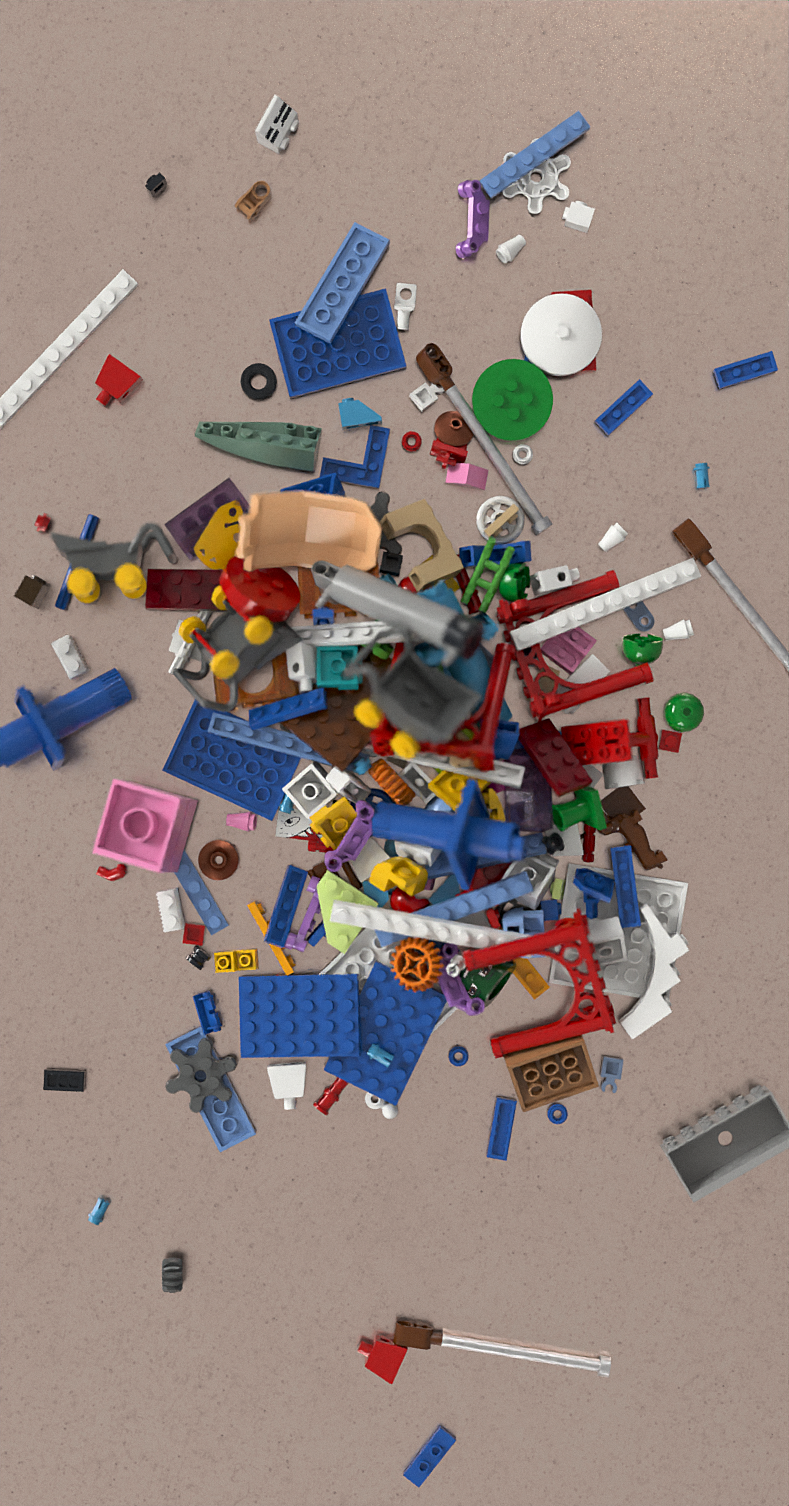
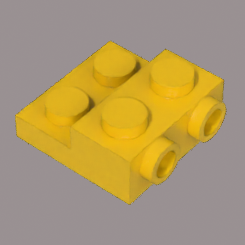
[309,797,357,850]

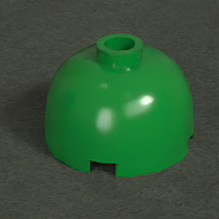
[498,563,530,602]
[622,633,663,666]
[663,692,704,732]

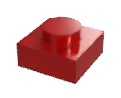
[658,729,682,753]
[183,923,206,946]

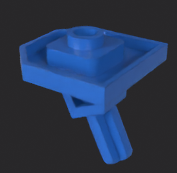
[573,868,615,919]

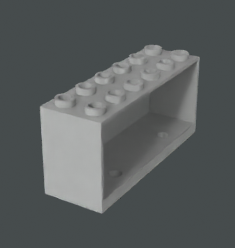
[660,1085,789,1202]

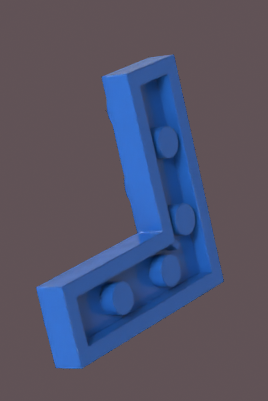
[320,425,390,489]

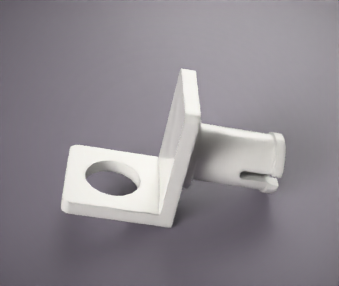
[394,283,417,330]

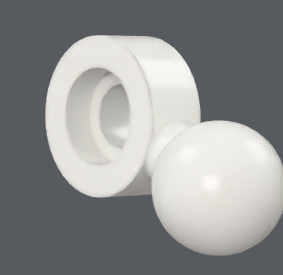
[365,1092,398,1119]

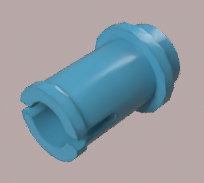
[694,463,710,488]
[279,793,294,814]
[367,1044,394,1067]
[88,1197,110,1225]

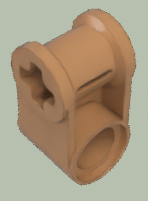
[235,181,272,221]

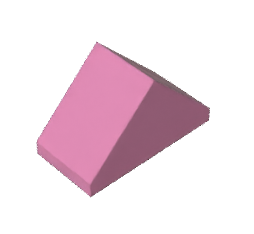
[445,463,488,490]

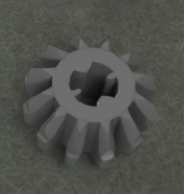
[162,1258,183,1293]

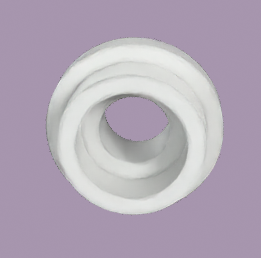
[513,444,533,465]

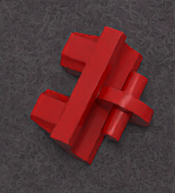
[430,438,468,469]

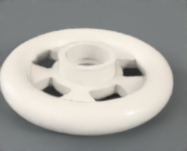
[476,496,525,544]

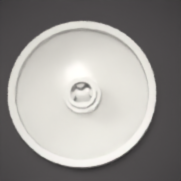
[521,294,602,376]

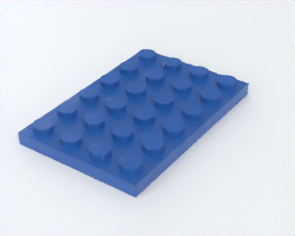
[269,288,407,399]
[162,699,301,821]
[324,960,447,1106]
[239,974,361,1058]

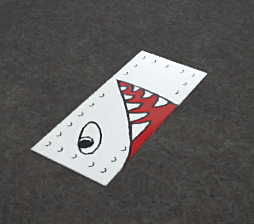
[275,807,322,842]

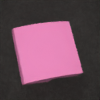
[541,627,597,675]

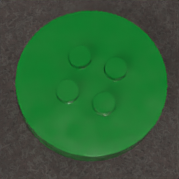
[472,359,553,442]

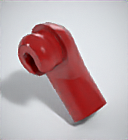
[96,864,127,881]

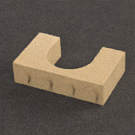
[379,499,464,592]

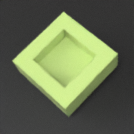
[550,878,566,900]

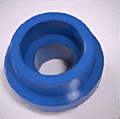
[449,1046,469,1066]
[547,1104,568,1124]

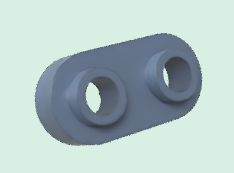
[623,601,655,632]

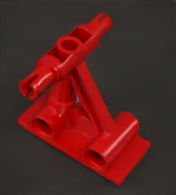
[561,697,659,779]

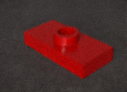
[484,907,502,929]

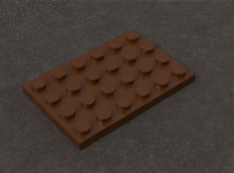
[280,644,392,773]

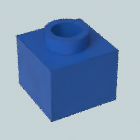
[540,898,562,921]

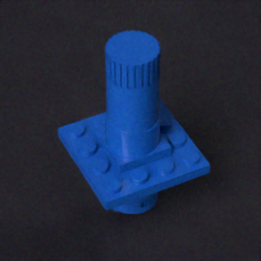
[0,668,132,771]
[372,779,528,890]

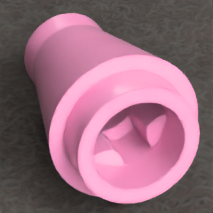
[226,812,257,832]

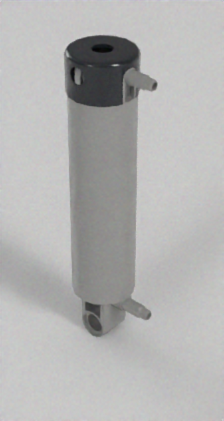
[311,561,484,666]

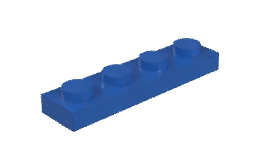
[249,687,327,730]
[610,845,641,928]
[263,865,308,948]

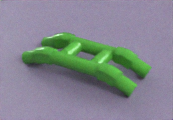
[460,537,515,614]

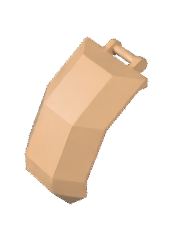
[236,491,382,572]

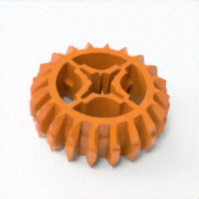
[368,759,415,806]
[390,937,444,992]

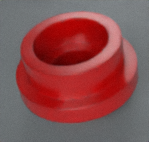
[402,431,422,452]
[34,513,51,532]

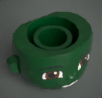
[459,960,516,1008]

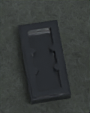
[43,1069,85,1092]

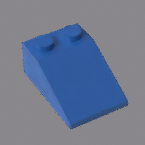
[280,473,345,497]

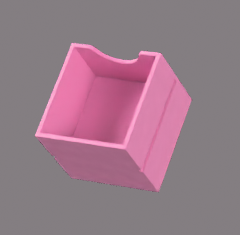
[93,779,198,873]

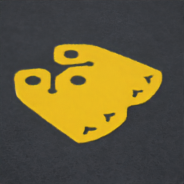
[194,501,243,570]

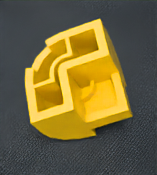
[369,856,428,896]

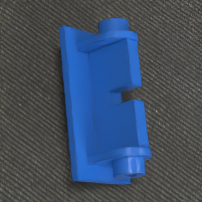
[192,990,222,1035]

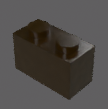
[14,574,50,609]

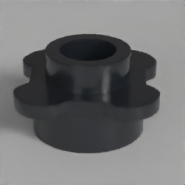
[542,832,565,855]

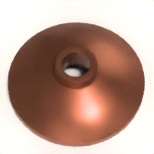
[434,411,474,447]
[198,840,239,880]

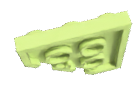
[316,870,378,954]

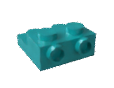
[317,645,363,690]

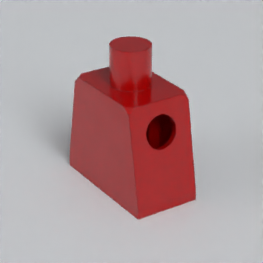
[95,354,143,406]
[357,1336,408,1384]

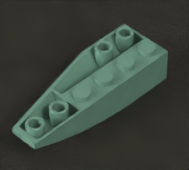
[195,422,322,471]

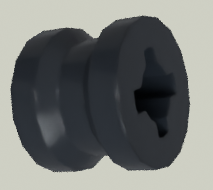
[186,945,211,970]

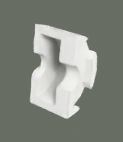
[602,756,645,789]

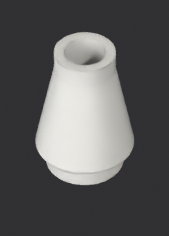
[496,235,526,263]
[598,523,628,552]
[663,619,694,641]

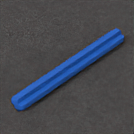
[55,514,99,610]

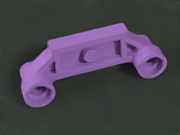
[456,180,490,258]
[324,800,374,872]
[284,876,321,952]
[437,943,485,1016]

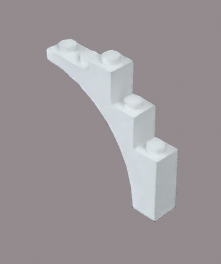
[619,904,689,1040]

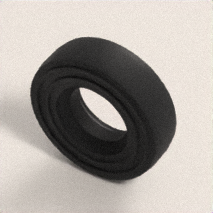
[240,363,277,400]

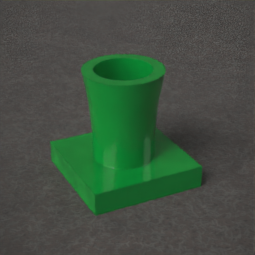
[551,786,607,832]

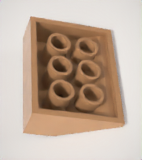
[504,1035,599,1112]

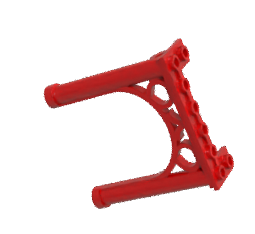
[496,570,654,722]
[370,641,516,772]
[463,908,616,1059]

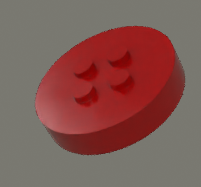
[220,556,300,622]

